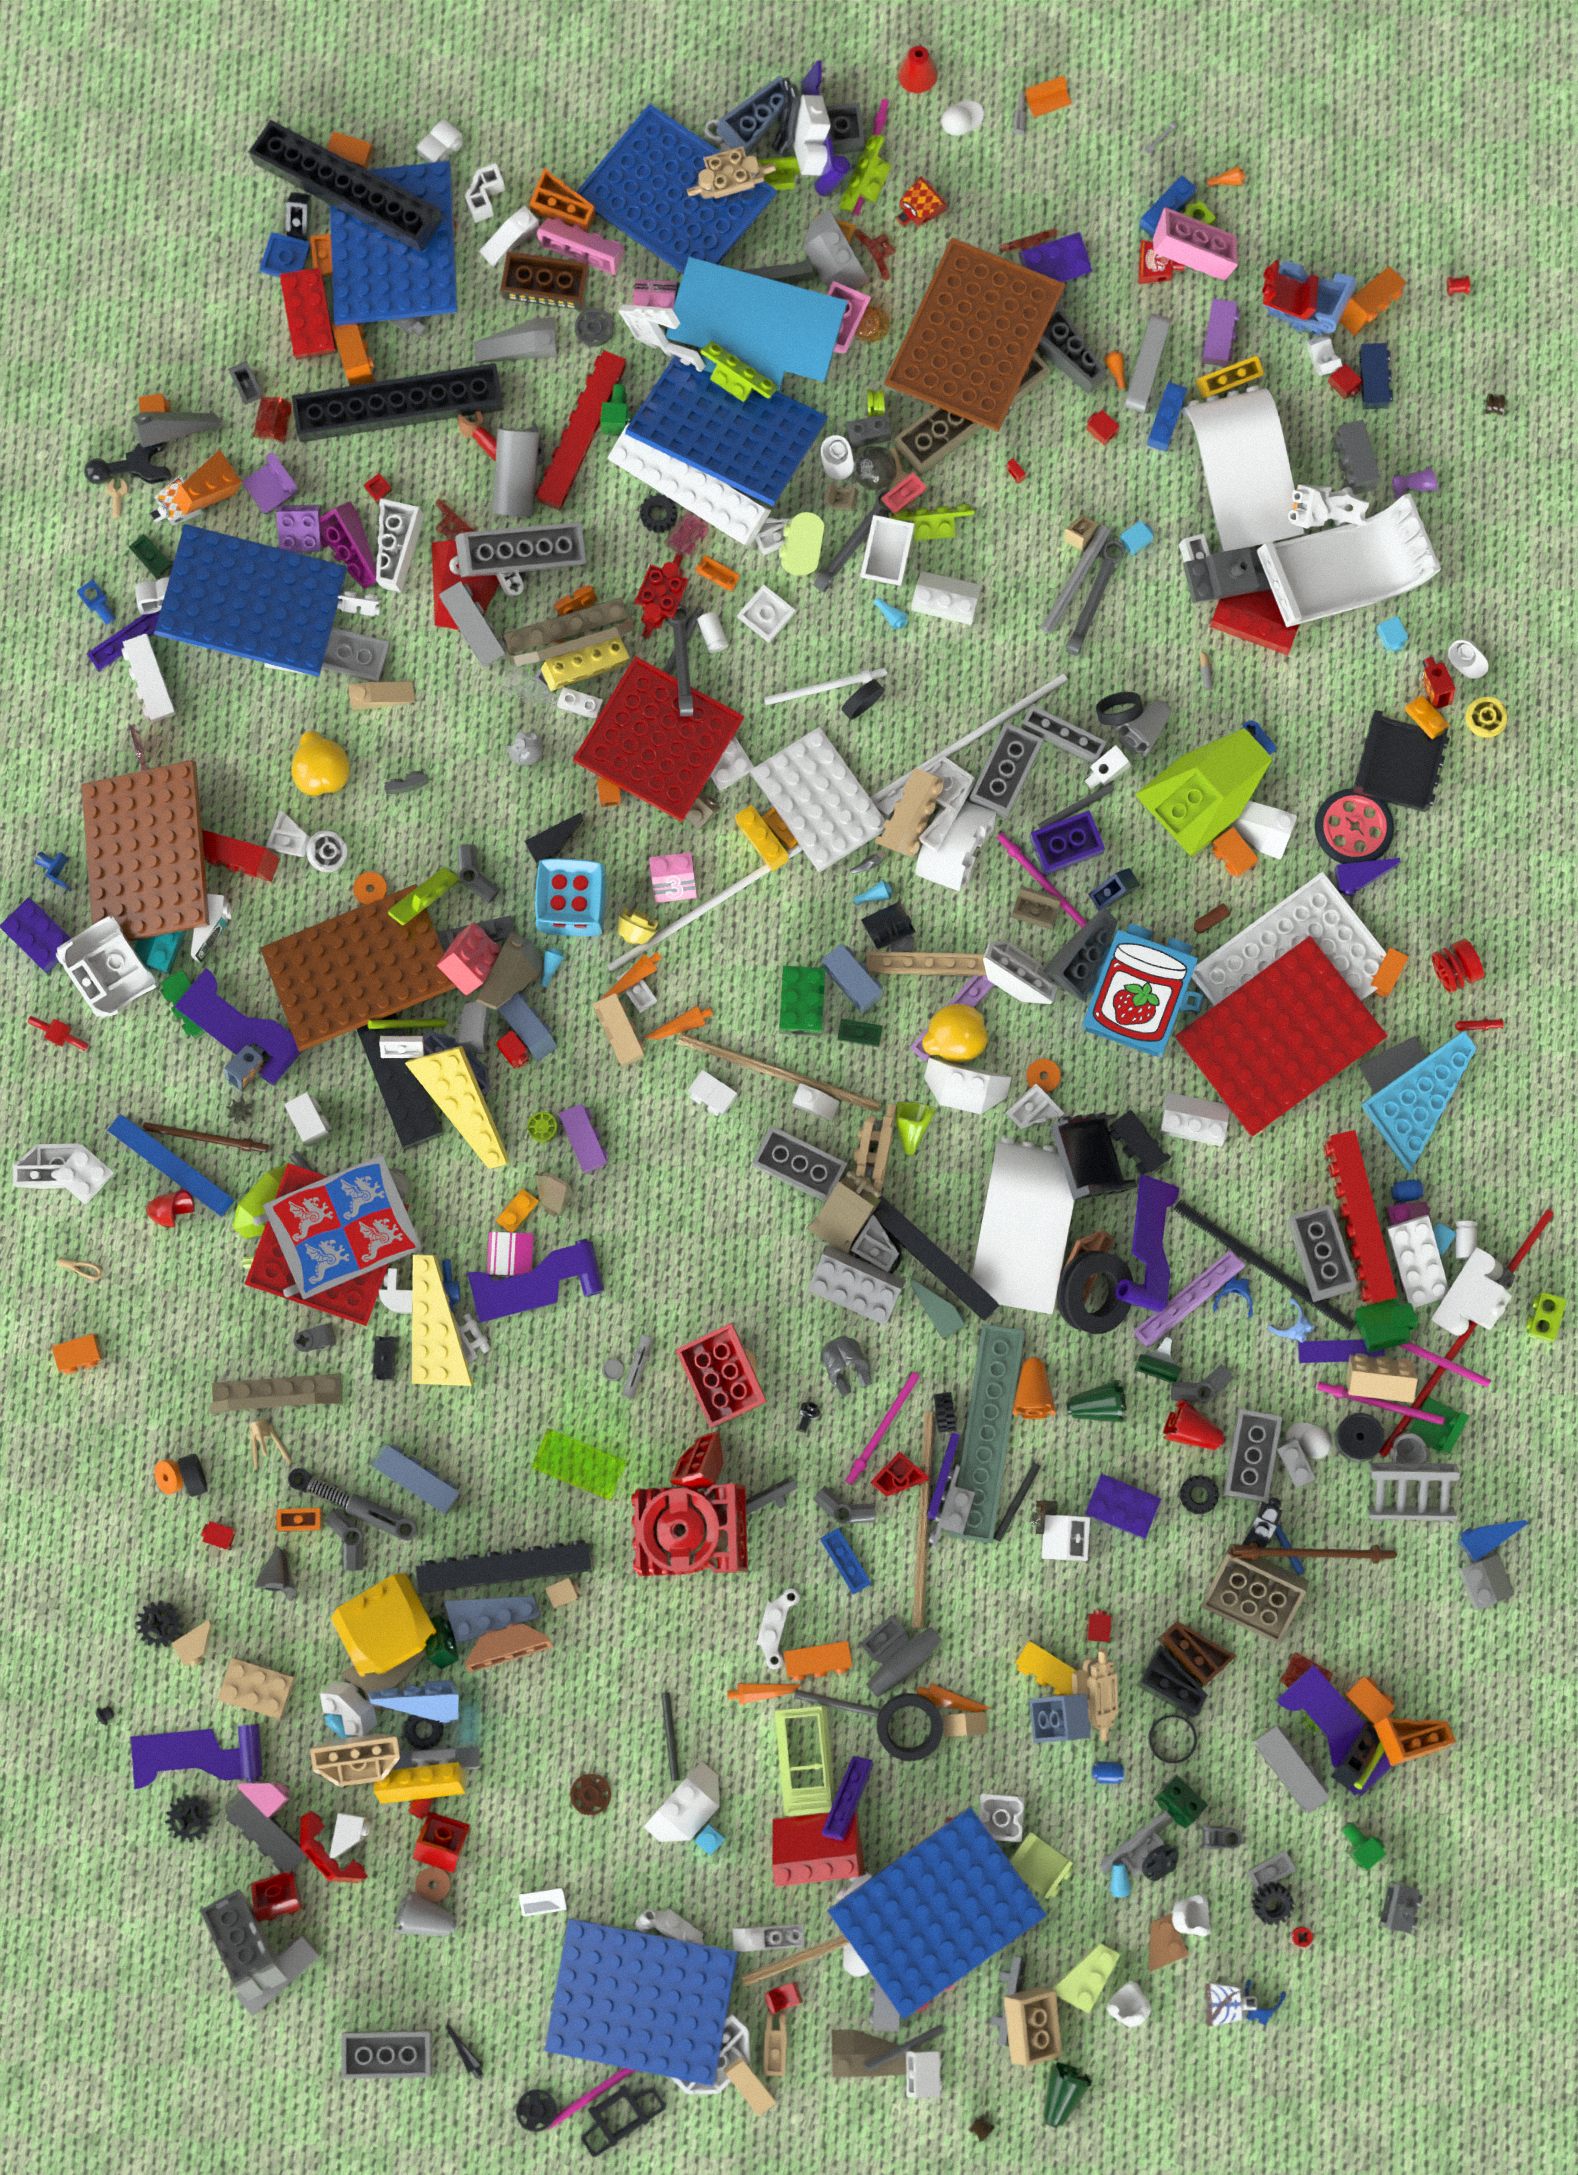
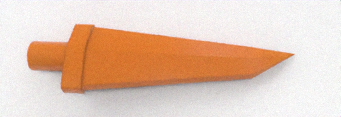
[600,952,662,1000]
[643,1006,713,1040]
[727,1683,803,1705]
[916,1683,991,1712]

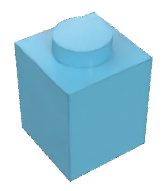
[1120,521,1154,556]
[1376,616,1408,652]
[695,1824,725,1856]

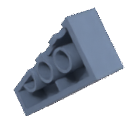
[716,75,784,157]
[370,1443,459,1514]
[444,1596,541,1644]

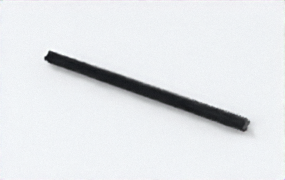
[1174,1200,1356,1332]

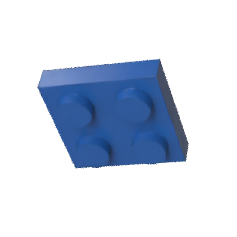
[259,232,311,278]

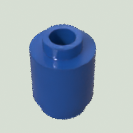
[1391,1179,1423,1203]
[1092,1761,1124,1784]

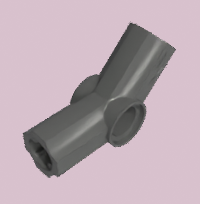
[457,844,500,904]
[1171,1364,1234,1403]
[813,1486,876,1524]
[324,1508,364,1570]

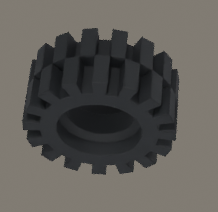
[640,493,677,533]
[934,1392,956,1433]
[1179,1475,1220,1514]
[404,1714,444,1750]
[1251,1882,1295,1926]

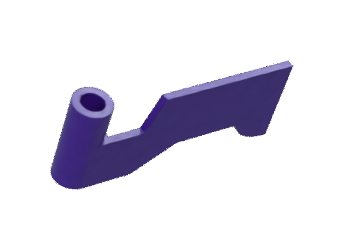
[800,60,851,196]
[174,968,303,1086]
[1116,1175,1180,1312]
[467,1239,605,1323]
[1275,1665,1393,1796]
[130,1724,263,1789]

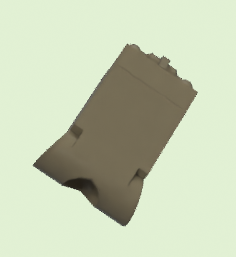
[806,1171,882,1256]
[341,1650,426,1712]

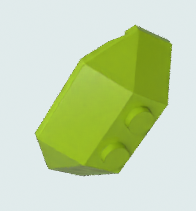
[232,1162,288,1239]

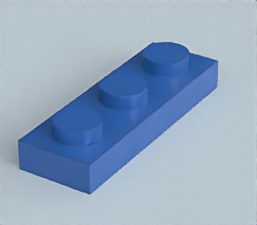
[820,1528,872,1595]

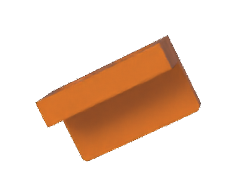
[1025,75,1071,117]

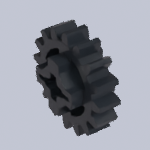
[135,1601,184,1648]
[165,1795,214,1843]

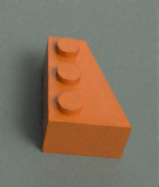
[529,167,596,233]
[1339,266,1407,336]
[331,323,374,386]
[174,449,242,515]
[1374,1717,1456,1766]

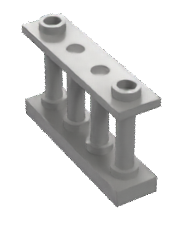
[1367,1462,1460,1522]

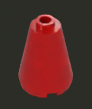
[897,45,938,94]
[1163,1400,1225,1450]

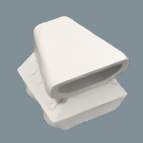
[979,1794,1024,1842]

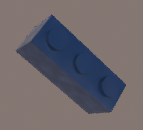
[1359,343,1393,410]

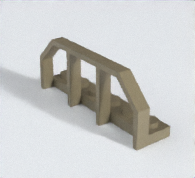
[502,598,634,666]
[210,1373,343,1416]

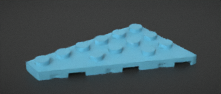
[1360,1031,1476,1172]

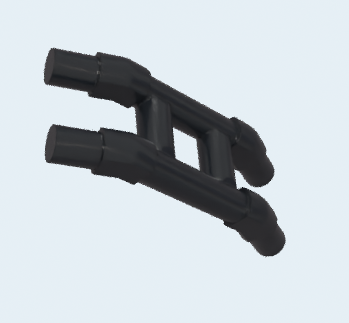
[771,77,801,157]

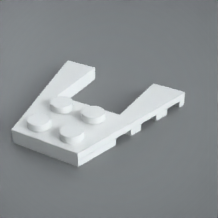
[618,305,705,372]
[874,756,976,852]

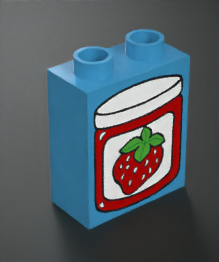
[1082,924,1198,1059]

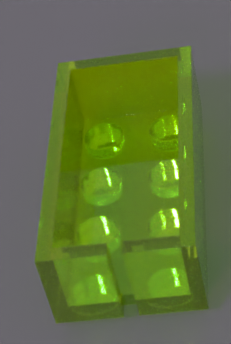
[531,1428,628,1502]

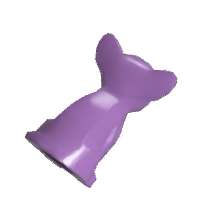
[1392,466,1438,499]

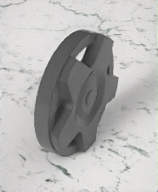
[574,308,613,347]

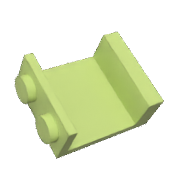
[1009,1831,1073,1899]

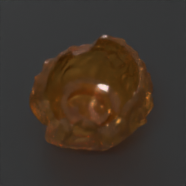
[854,306,890,343]

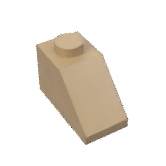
[171,1620,213,1667]

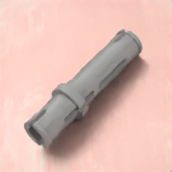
[621,1334,654,1399]

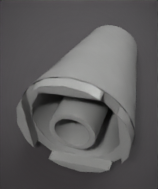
[1115,701,1171,757]
[394,1889,457,1936]

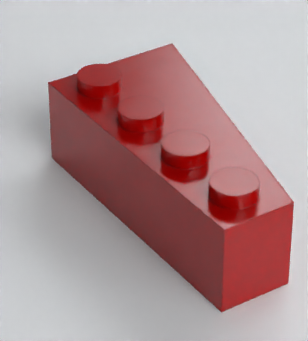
[202,829,280,882]

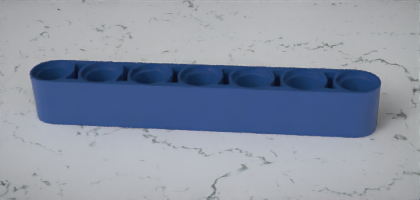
[107,1114,235,1217]

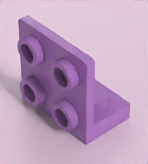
[242,452,299,514]
[276,504,322,552]

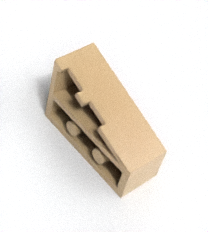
[593,993,646,1067]

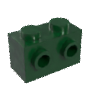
[425,1614,459,1670]
[1153,1774,1208,1829]

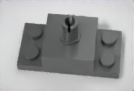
[1183,547,1270,604]

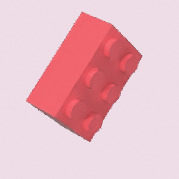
[437,922,501,996]

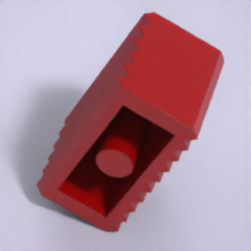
[496,1031,530,1069]

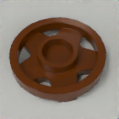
[570,1774,611,1815]

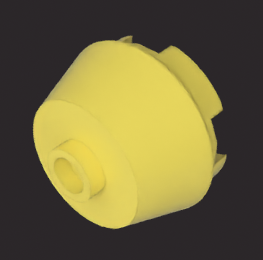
[1465,697,1508,738]
[617,907,659,945]

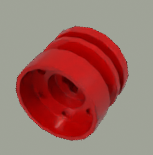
[1431,938,1484,993]

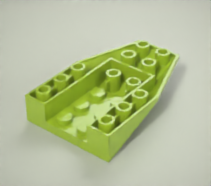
[1135,728,1273,859]

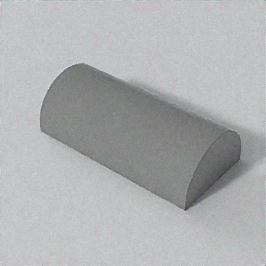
[492,428,540,516]

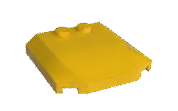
[331,1573,437,1677]

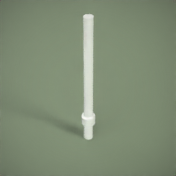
[764,668,887,705]

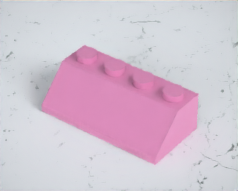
[1153,207,1238,281]
[537,218,625,275]

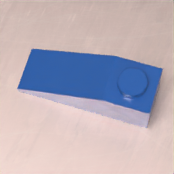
[1458,1520,1528,1562]

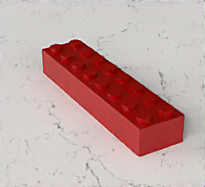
[1323,1130,1397,1305]

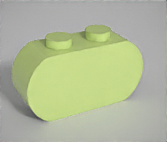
[779,512,824,576]

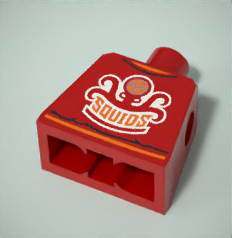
[1138,240,1185,284]

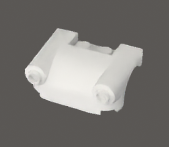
[56,913,159,1018]

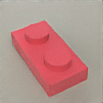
[882,472,927,515]

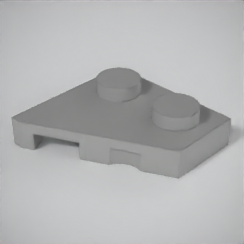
[851,1215,899,1272]

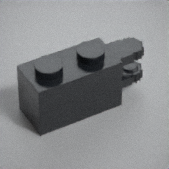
[1242,1497,1282,1548]

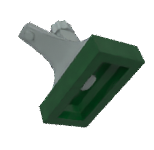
[1134,1336,1181,1383]

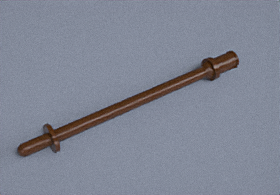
[1230,1543,1397,1564]

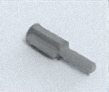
[1012,93,1026,135]

